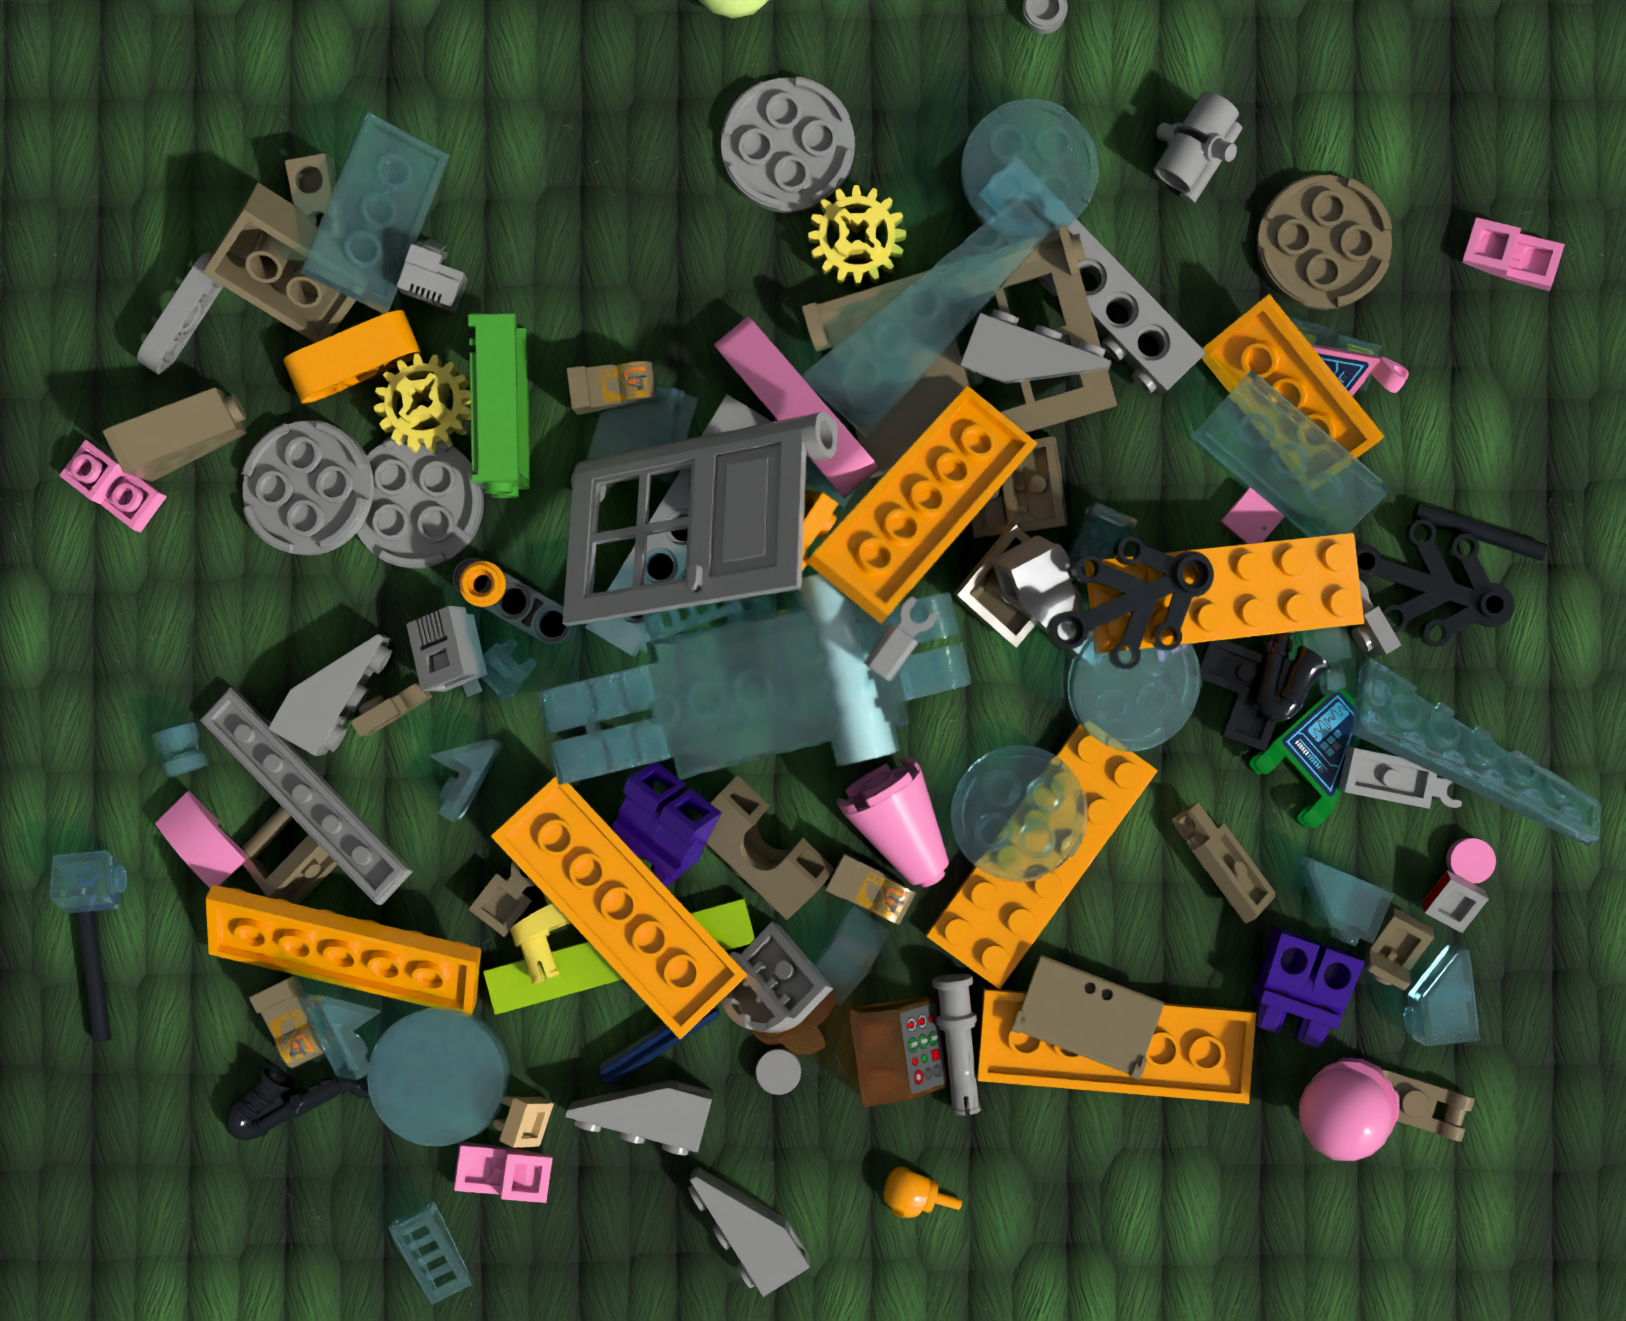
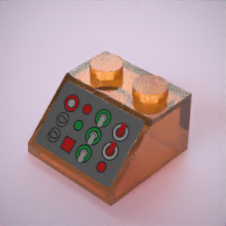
[849,995,950,1107]

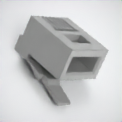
[396,238,467,313]
[406,606,487,697]

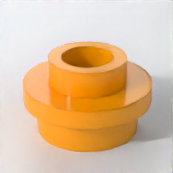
[459,561,506,607]

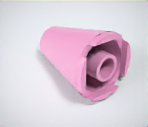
[837,757,949,887]

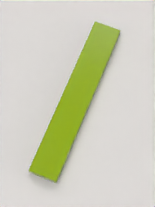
[483,897,756,1015]

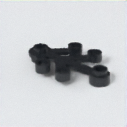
[1355,519,1514,647]
[1046,536,1214,669]

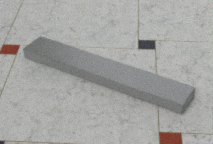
[200,687,413,905]

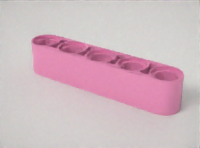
[714,316,880,498]

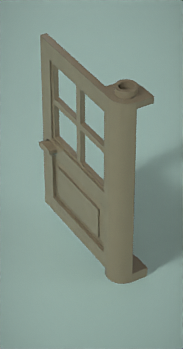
[802,224,1117,479]

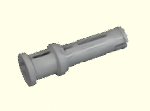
[932,974,981,1116]

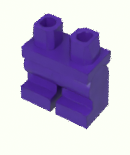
[611,761,722,887]
[1252,926,1365,1048]

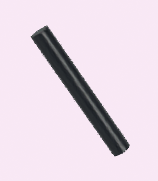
[1412,502,1548,561]
[75,905,112,1042]

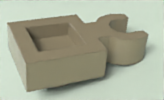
[350,682,432,737]
[468,861,536,937]

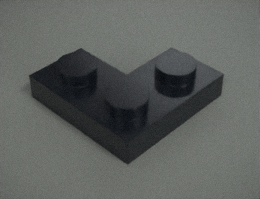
[1193,640,1276,752]

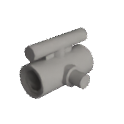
[1154,91,1243,204]

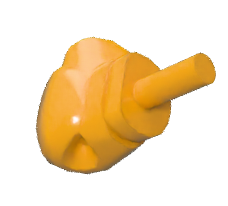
[883,1166,962,1218]

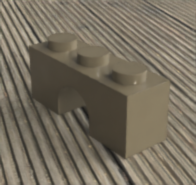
[693,775,835,920]

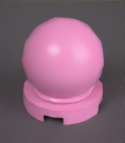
[1299,1058,1399,1161]

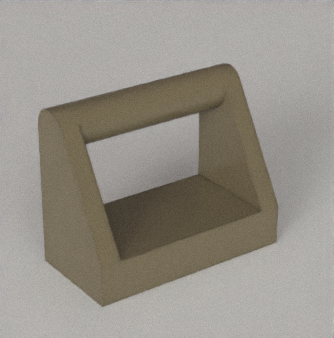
[241,806,338,905]

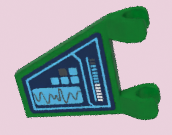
[1248,683,1369,829]

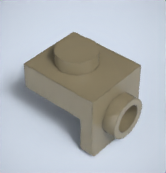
[1365,907,1434,990]

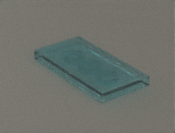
[300,112,450,314]
[1190,369,1390,538]

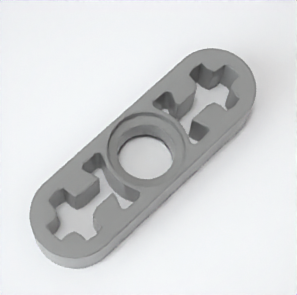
[137,252,223,375]

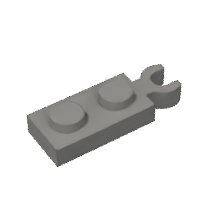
[1338,746,1467,809]

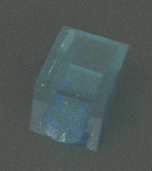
[49,850,127,914]

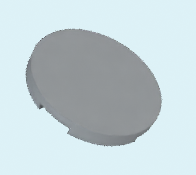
[721,76,855,213]
[242,421,374,555]
[357,438,484,569]

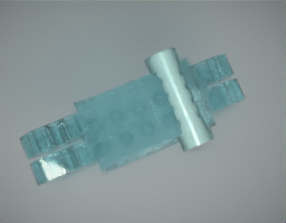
[536,574,972,785]

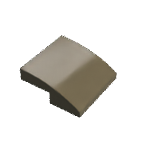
[972,436,1068,539]

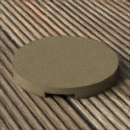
[1256,174,1393,310]

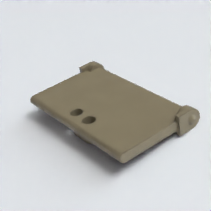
[1010,955,1164,1080]

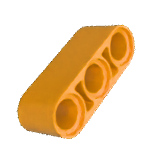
[283,310,421,403]

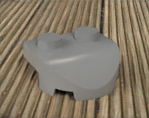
[721,922,833,1033]

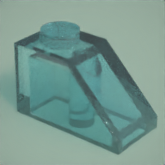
[1296,855,1394,946]
[1403,944,1480,1046]

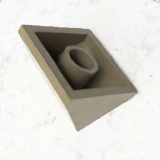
[954,523,1074,648]

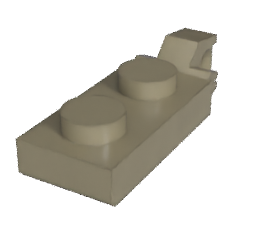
[1172,802,1276,924]

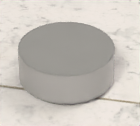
[1021,0,1068,34]
[756,1047,801,1095]

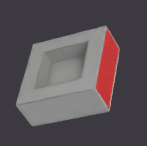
[1421,870,1489,933]

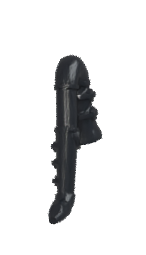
[1257,632,1331,722]
[225,1062,377,1141]

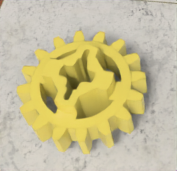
[808,185,906,287]
[374,354,471,453]

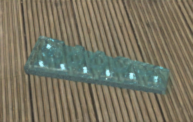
[801,197,1052,438]
[1351,658,1601,847]

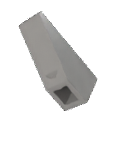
[960,309,1112,384]
[991,535,1099,667]
[268,634,392,756]
[565,1080,714,1155]
[688,1167,810,1297]

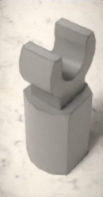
[863,597,937,682]

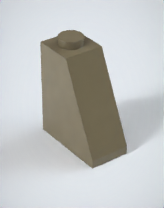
[102,387,247,482]

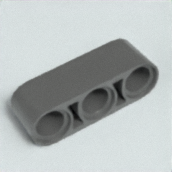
[453,558,577,645]

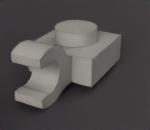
[1352,580,1402,657]

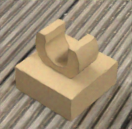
[493,1096,554,1148]

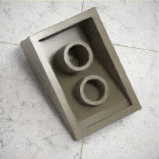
[202,183,368,343]

